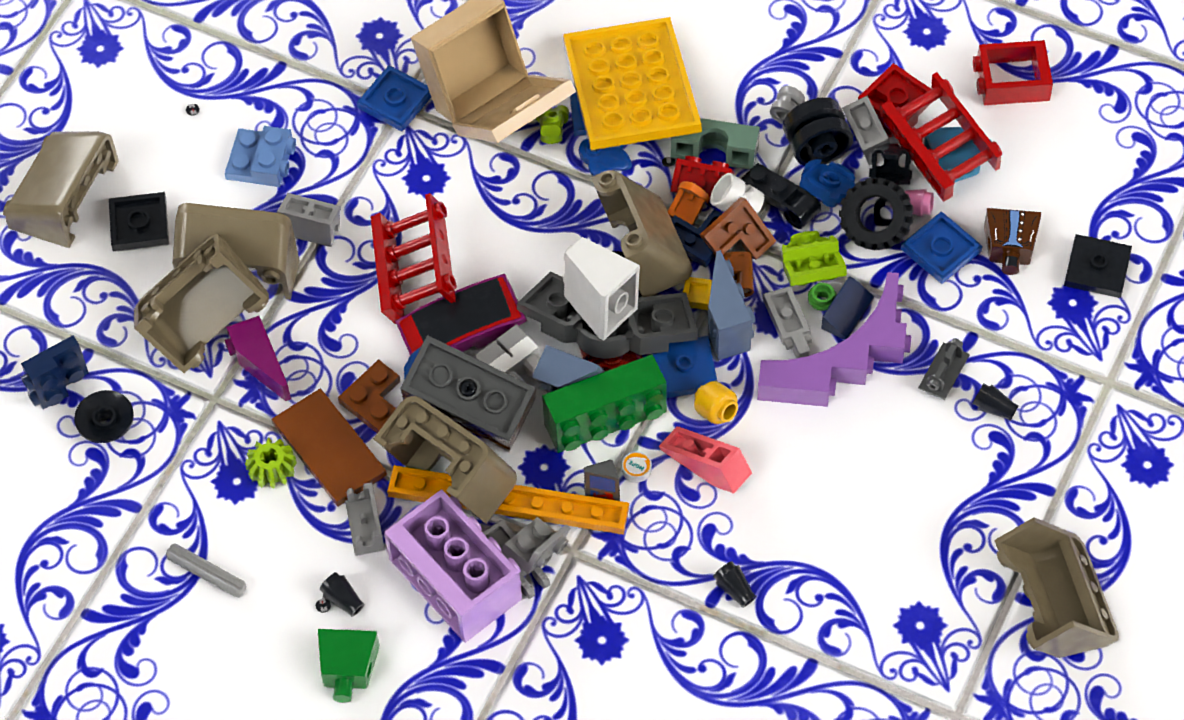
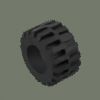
[839,178,914,250]

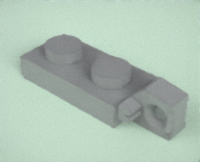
[763,286,812,358]

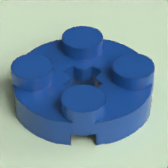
[799,159,856,207]

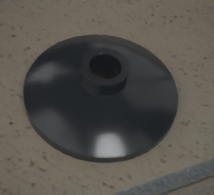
[74,390,134,443]

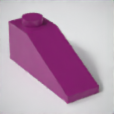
[224,316,291,401]

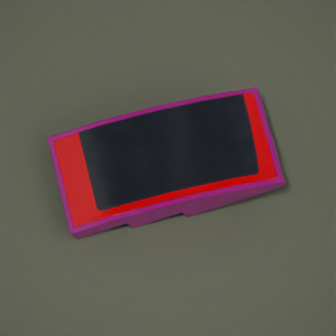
[395,274,528,355]

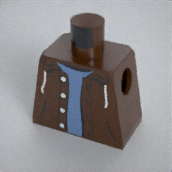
[984,208,1042,275]

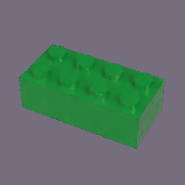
[542,354,667,453]

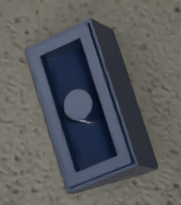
[821,276,874,340]

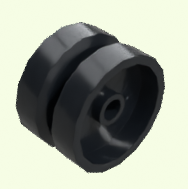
[783,98,854,166]

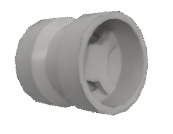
[770,86,805,124]

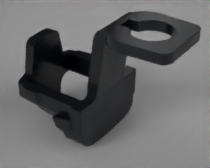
[869,143,912,226]

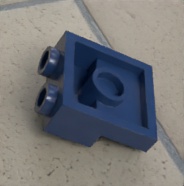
[21,335,89,410]

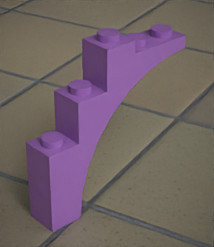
[757,272,911,407]

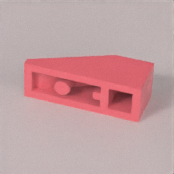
[659,426,752,494]

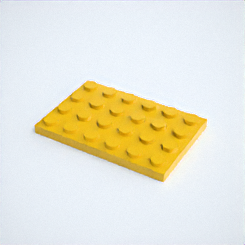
[563,17,702,150]

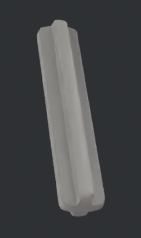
[166,544,247,598]

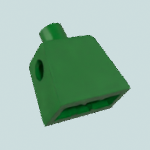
[318,629,380,703]

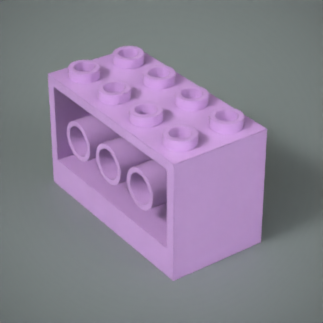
[384,489,522,643]

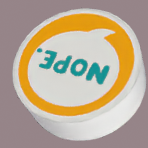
[622,451,652,483]

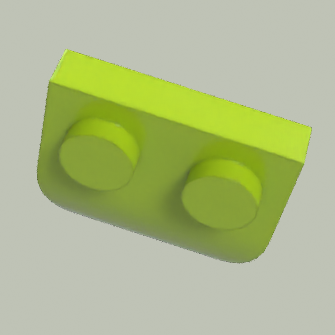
[782,231,847,286]

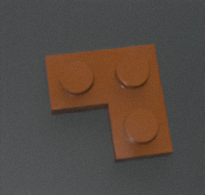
[699,197,777,260]
[338,359,401,433]

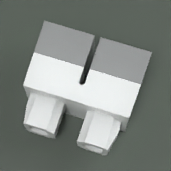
[474,324,540,382]

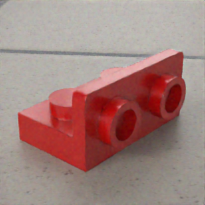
[670,155,734,197]

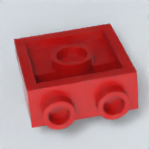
[858,63,933,137]

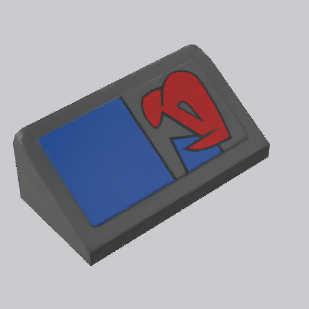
[583,459,620,501]

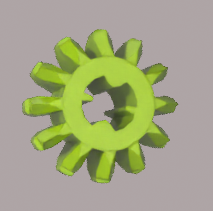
[245,437,297,489]

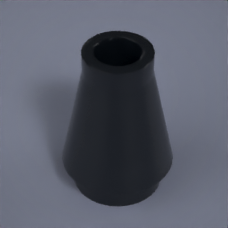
[972,383,1019,421]
[713,561,757,608]
[319,572,365,617]

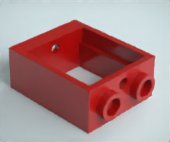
[973,40,1053,105]

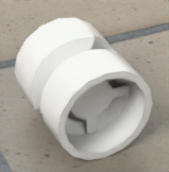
[710,173,764,215]

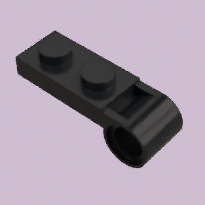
[740,163,822,229]

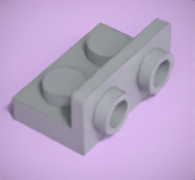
[501,517,571,574]

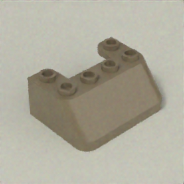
[994,517,1119,658]

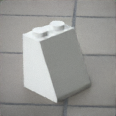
[563,237,640,341]

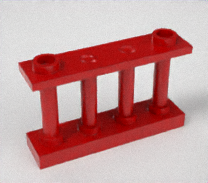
[880,72,1002,202]
[370,193,457,325]

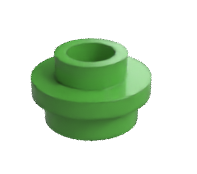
[808,283,837,311]

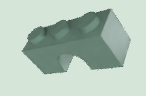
[670,118,760,170]

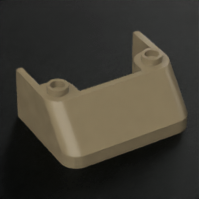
[172,203,300,300]

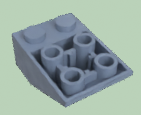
[708,250,755,361]

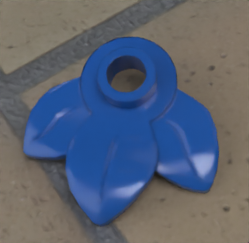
[578,138,632,176]

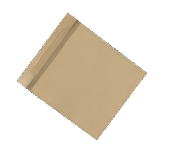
[410,0,576,143]

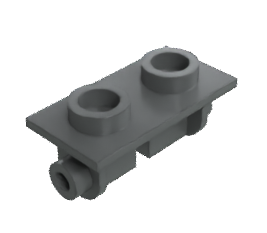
[918,338,970,400]

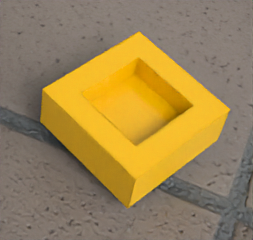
[683,277,712,310]

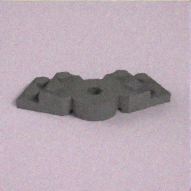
[517,271,698,359]

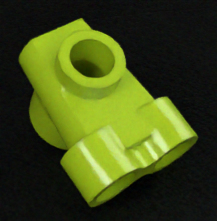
[536,105,569,144]

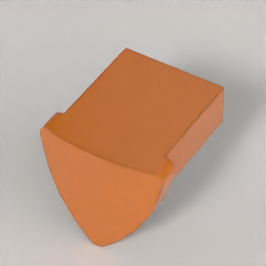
[668,181,710,226]

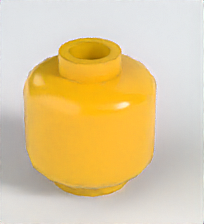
[694,381,738,425]

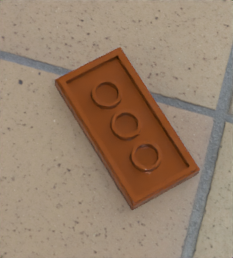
[271,388,387,507]

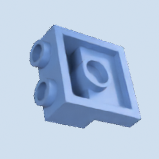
[224,126,296,187]

